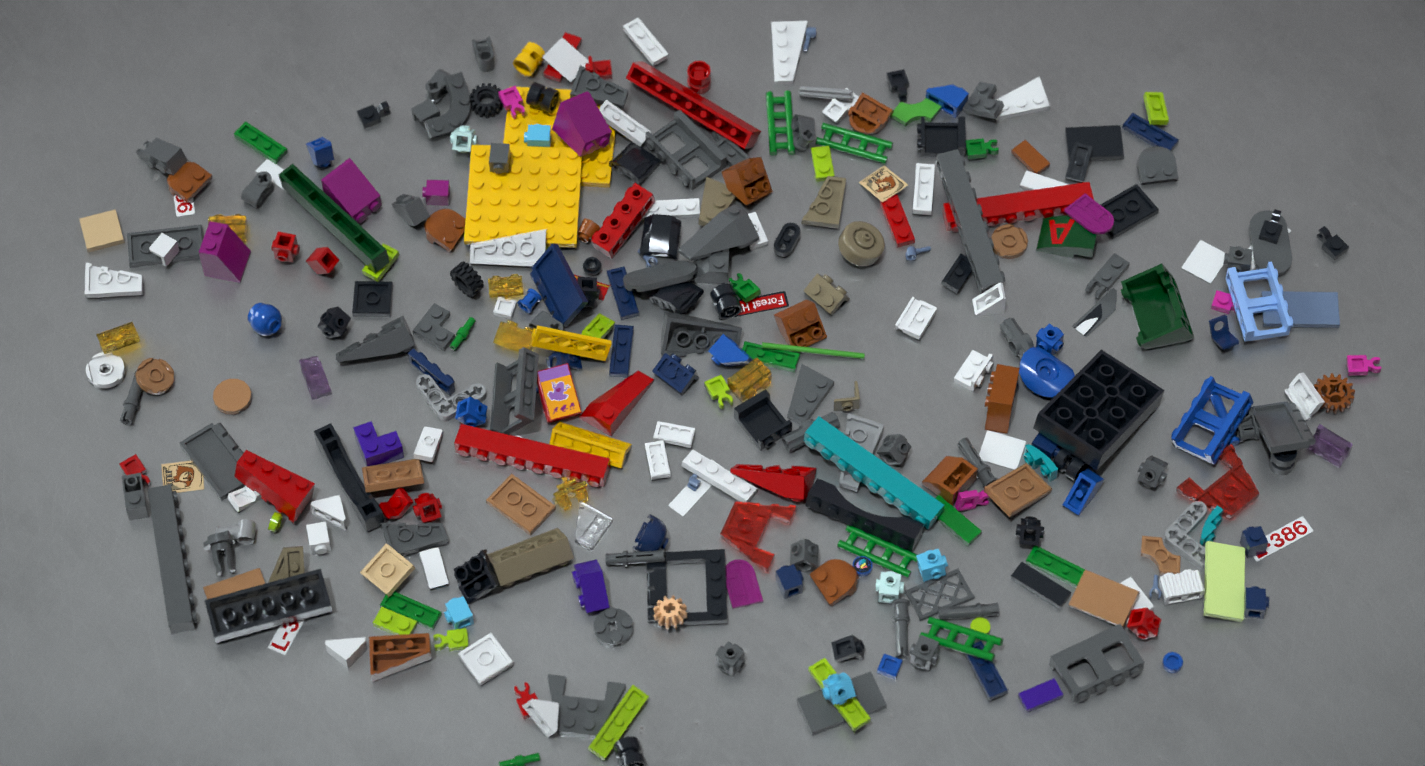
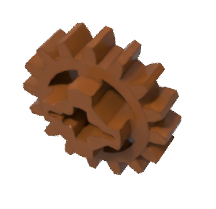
[1314,373,1355,414]

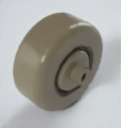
[838,221,885,266]

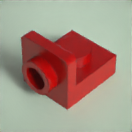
[585,56,612,80]
[378,488,413,519]

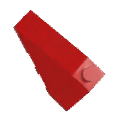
[579,370,654,437]
[730,464,817,502]

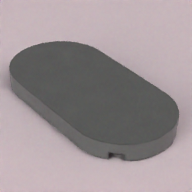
[1249,210,1292,277]
[623,261,697,292]

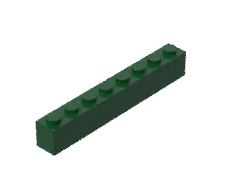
[278,164,390,273]

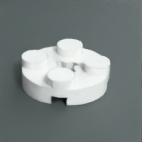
[86,352,125,389]

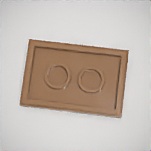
[362,459,424,493]
[984,463,1052,517]
[486,474,556,536]
[203,568,265,599]
[1069,570,1140,628]

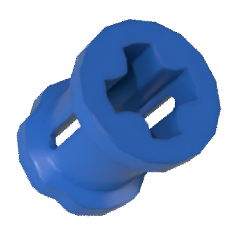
[517,288,542,314]

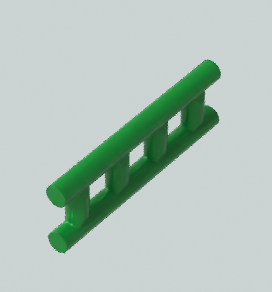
[766,90,795,156]
[815,123,893,164]
[837,525,918,578]
[919,617,1003,662]

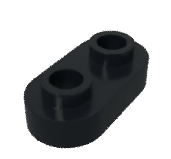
[774,223,800,257]

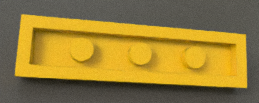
[532,325,612,361]
[549,422,632,468]

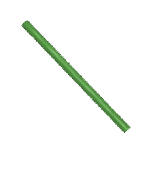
[762,342,865,359]

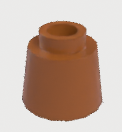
[578,219,600,243]

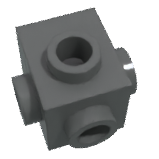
[1223,246,1253,272]
[877,434,912,465]
[1138,455,1169,488]
[790,539,819,572]
[909,635,939,670]
[716,641,745,677]

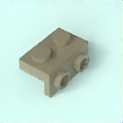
[804,273,850,315]

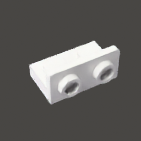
[953,350,994,392]

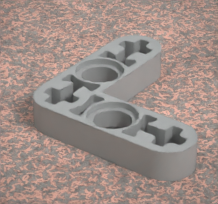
[416,374,486,421]
[1164,501,1207,570]

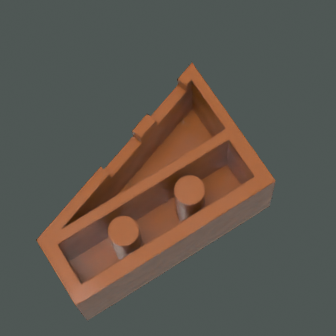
[984,364,1019,434]
[369,633,432,682]

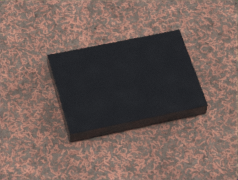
[1065,125,1124,162]
[1100,184,1159,239]

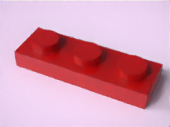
[880,194,915,248]

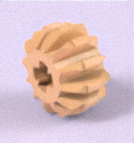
[653,595,687,630]

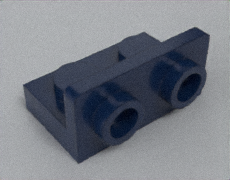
[652,353,699,394]

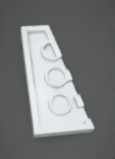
[771,21,808,85]
[470,229,546,266]

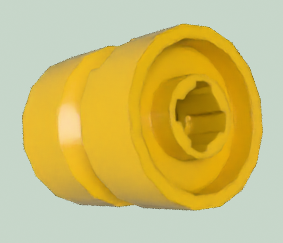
[513,42,546,77]

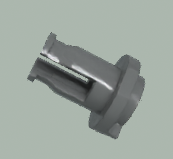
[203,530,236,576]

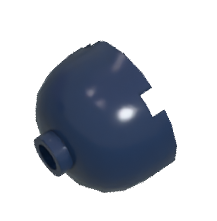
[633,514,669,552]

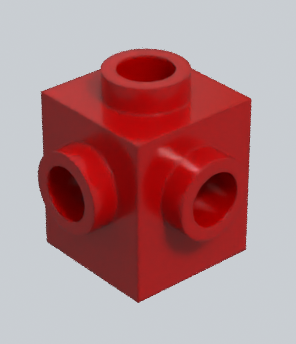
[271,232,300,262]
[413,493,442,523]
[1127,607,1161,639]

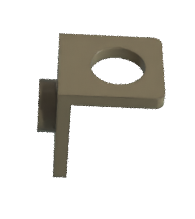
[833,381,860,411]

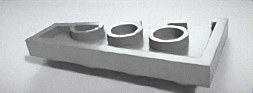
[839,413,884,492]

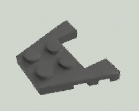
[548,674,626,739]

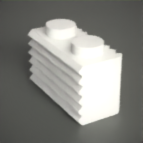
[1158,569,1205,605]

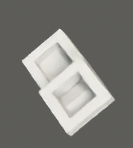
[822,88,859,123]
[227,486,262,512]
[419,547,449,590]

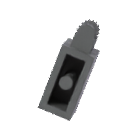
[136,138,188,175]

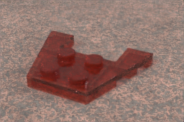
[1176,444,1259,519]
[720,502,796,572]

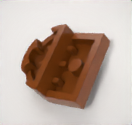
[848,92,894,135]
[167,162,212,203]
[424,209,466,252]
[809,559,859,606]

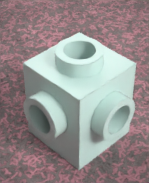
[450,125,478,153]
[875,571,904,603]

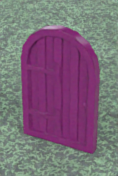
[1064,193,1114,234]
[726,559,763,609]

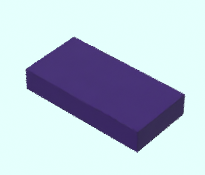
[1018,678,1064,713]

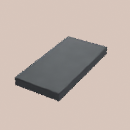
[127,224,203,268]
[797,671,887,735]

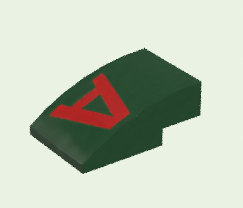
[1036,216,1097,258]

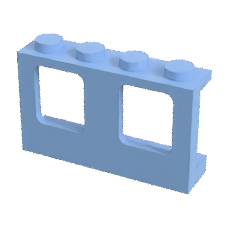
[1225,262,1293,342]

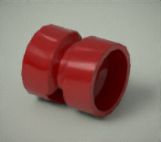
[687,61,711,95]

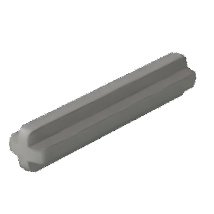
[799,86,853,100]

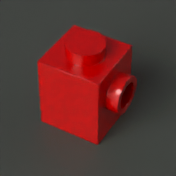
[306,247,339,274]

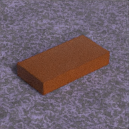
[1011,140,1050,174]

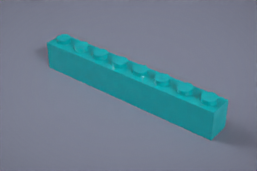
[803,416,944,530]

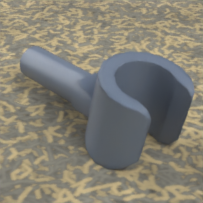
[803,27,816,51]
[905,246,931,261]
[637,249,658,268]
[687,474,701,491]
[1149,575,1161,600]

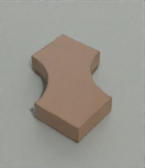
[1141,536,1181,576]

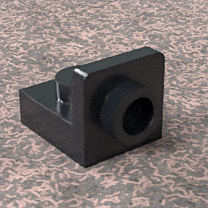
[831,635,865,663]

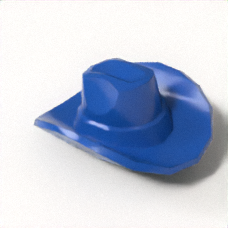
[1019,347,1075,397]

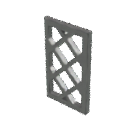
[905,568,975,621]

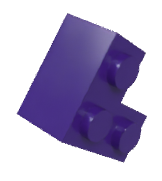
[353,421,404,467]
[572,559,610,613]

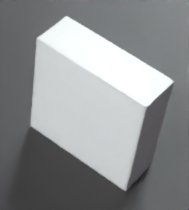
[493,296,517,320]

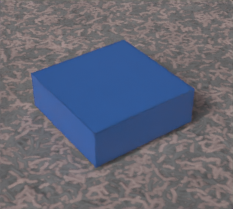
[877,654,903,680]

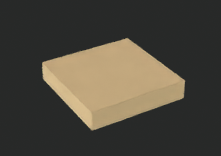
[79,209,124,253]
[360,543,415,597]

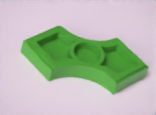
[890,98,941,126]

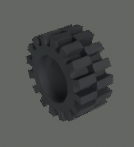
[470,83,503,118]
[450,261,484,297]

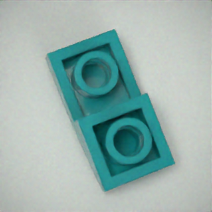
[1023,444,1058,482]
[1199,505,1223,547]

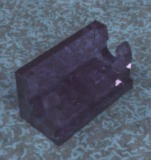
[299,356,332,400]
[1307,424,1353,468]

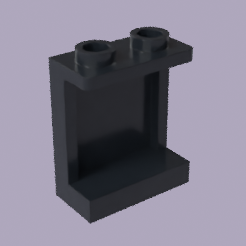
[917,117,966,158]
[734,389,792,451]

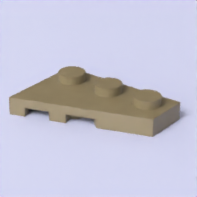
[802,176,846,229]
[698,177,737,227]

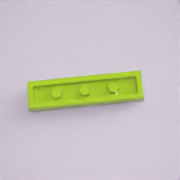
[808,658,871,732]
[587,685,649,761]

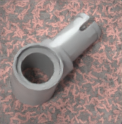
[216,519,256,545]

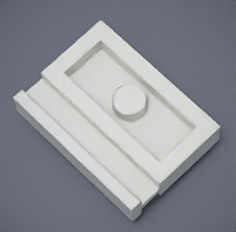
[895,297,937,340]
[1285,373,1325,420]

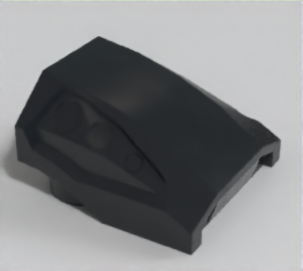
[609,143,661,184]
[640,214,681,259]
[649,281,704,315]
[454,549,499,604]

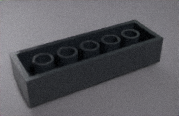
[204,569,332,643]

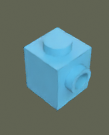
[524,124,551,147]
[444,596,474,629]

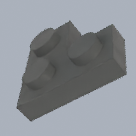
[963,82,1004,119]
[413,303,455,352]

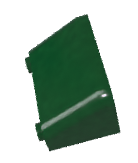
[1121,263,1194,349]

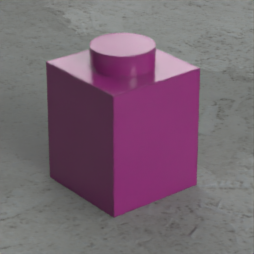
[422,180,450,206]

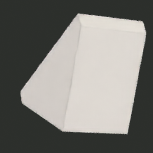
[972,282,1006,316]
[310,495,347,530]
[325,637,367,669]
[522,699,559,738]

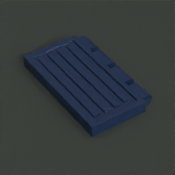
[530,243,588,326]

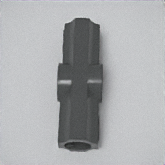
[1000,318,1034,359]
[782,412,840,452]

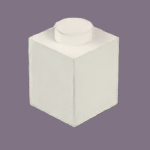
[306,521,331,555]

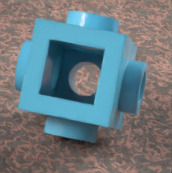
[916,549,948,582]
[822,672,856,705]

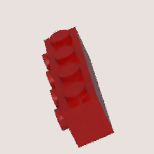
[591,183,655,259]

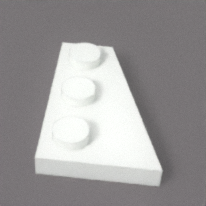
[996,77,1050,121]
[85,263,143,298]

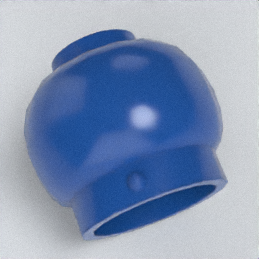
[248,303,282,336]

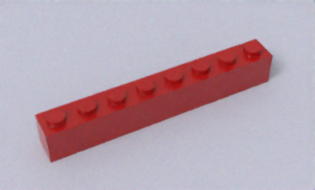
[626,61,761,149]
[942,182,1094,232]
[454,424,610,487]

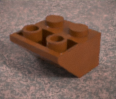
[722,157,773,205]
[774,299,827,352]
[922,456,978,506]

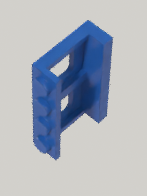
[1171,376,1254,465]

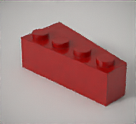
[234,450,315,523]

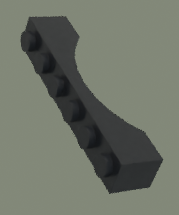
[314,423,384,532]
[806,478,924,552]

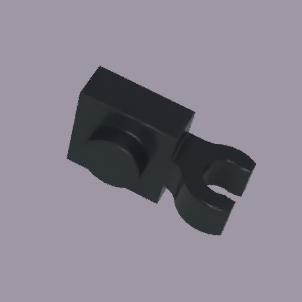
[887,69,909,102]
[357,101,391,129]
[1259,209,1283,245]
[1317,226,1349,260]

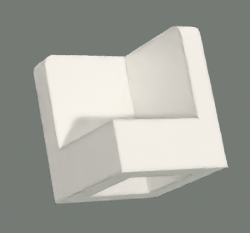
[149,233,179,267]

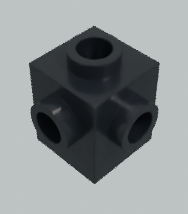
[577,276,600,307]
[317,307,351,338]
[1016,516,1044,546]

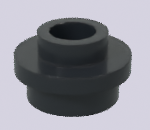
[583,257,602,275]

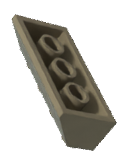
[487,528,574,587]

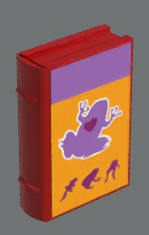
[537,363,582,423]

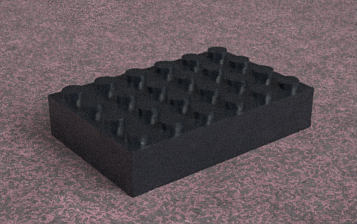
[1033,349,1165,470]

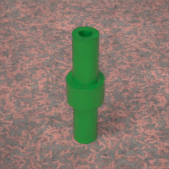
[449,317,476,350]
[499,753,540,766]

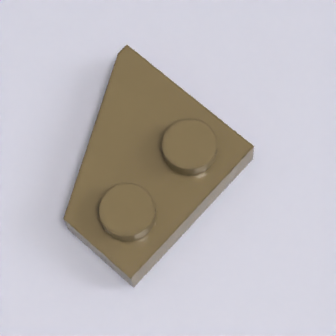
[268,546,305,583]

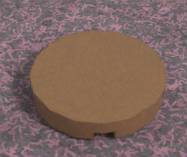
[991,224,1028,259]
[136,358,174,395]
[213,379,252,415]

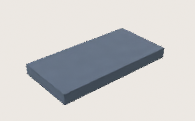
[1261,291,1340,328]

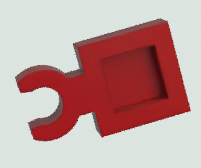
[119,454,151,486]
[514,682,538,720]

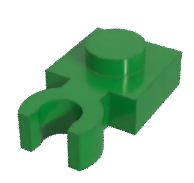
[966,138,999,159]
[729,273,761,303]

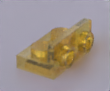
[493,320,533,352]
[96,322,140,354]

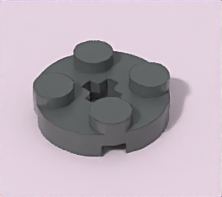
[594,607,633,647]

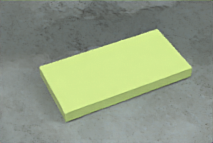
[1204,541,1245,622]

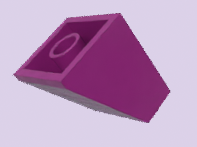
[552,91,612,157]
[321,158,382,223]
[199,221,251,283]

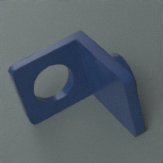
[1209,315,1239,350]
[546,351,582,370]

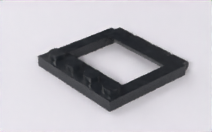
[646,549,728,627]

